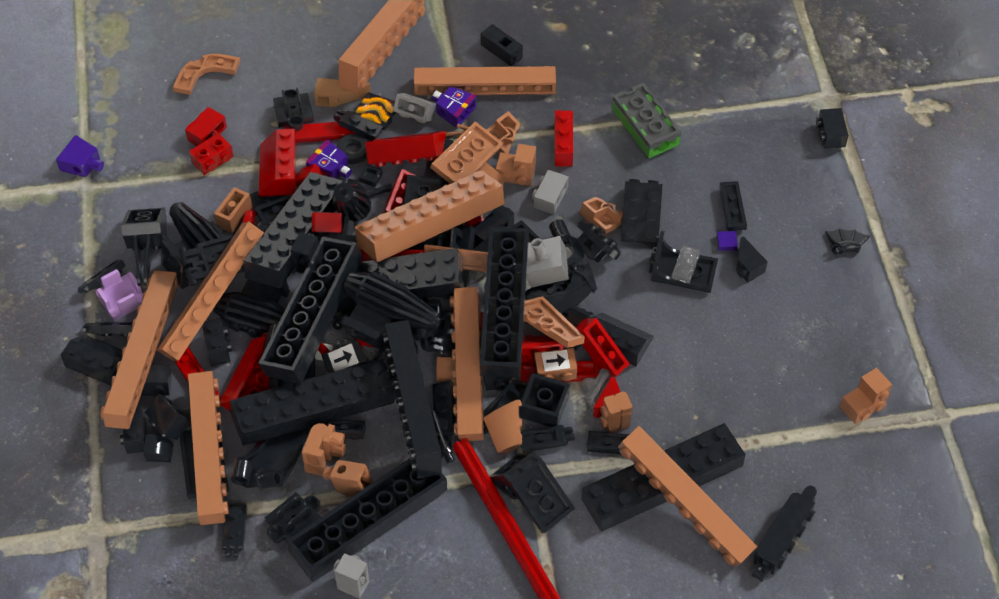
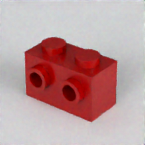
[189,133,234,175]

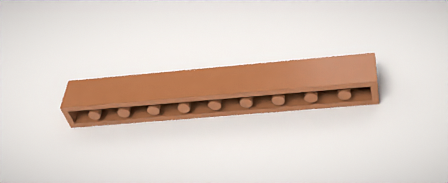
[101,270,178,429]

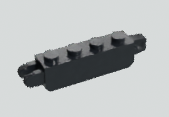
[752,485,817,582]

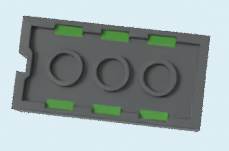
[612,83,681,159]

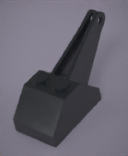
[121,207,167,286]

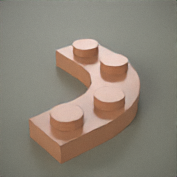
[173,54,241,95]

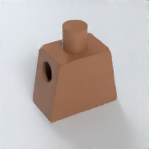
[323,460,373,497]

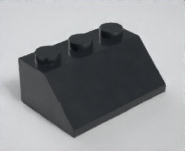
[593,313,654,367]
[60,335,123,386]

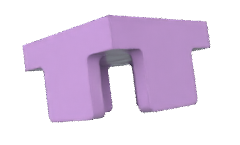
[95,269,143,321]

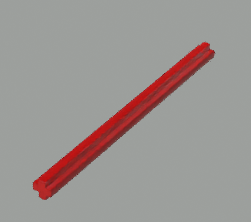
[453,438,561,599]

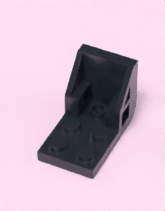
[490,452,575,533]

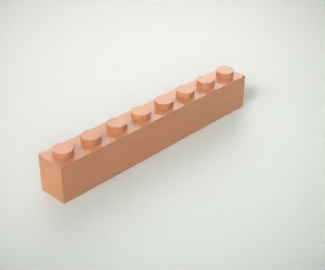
[414,66,556,95]
[157,221,264,361]
[451,287,484,441]
[188,371,229,525]
[618,426,757,567]

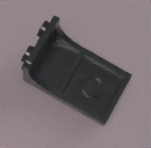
[621,179,663,244]
[649,230,718,293]

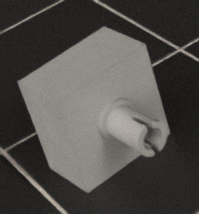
[527,236,568,287]

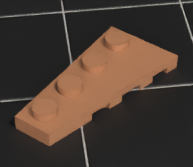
[524,296,585,348]

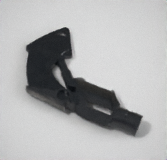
[525,219,597,314]

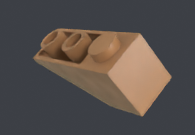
[314,78,371,107]

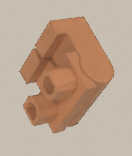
[302,423,346,476]

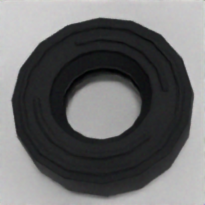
[337,134,367,164]

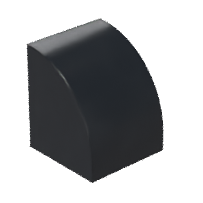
[143,434,174,462]

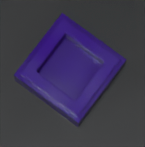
[717,231,738,251]

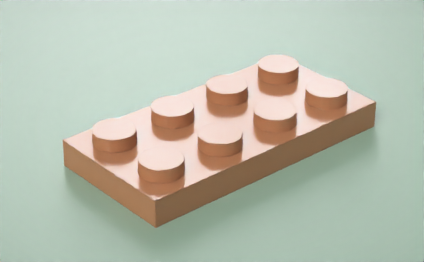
[430,121,504,184]

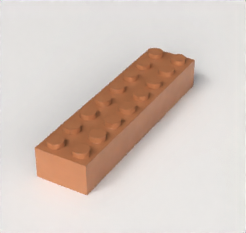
[339,0,426,94]
[354,170,505,262]

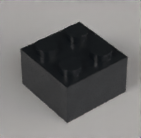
[519,373,570,427]

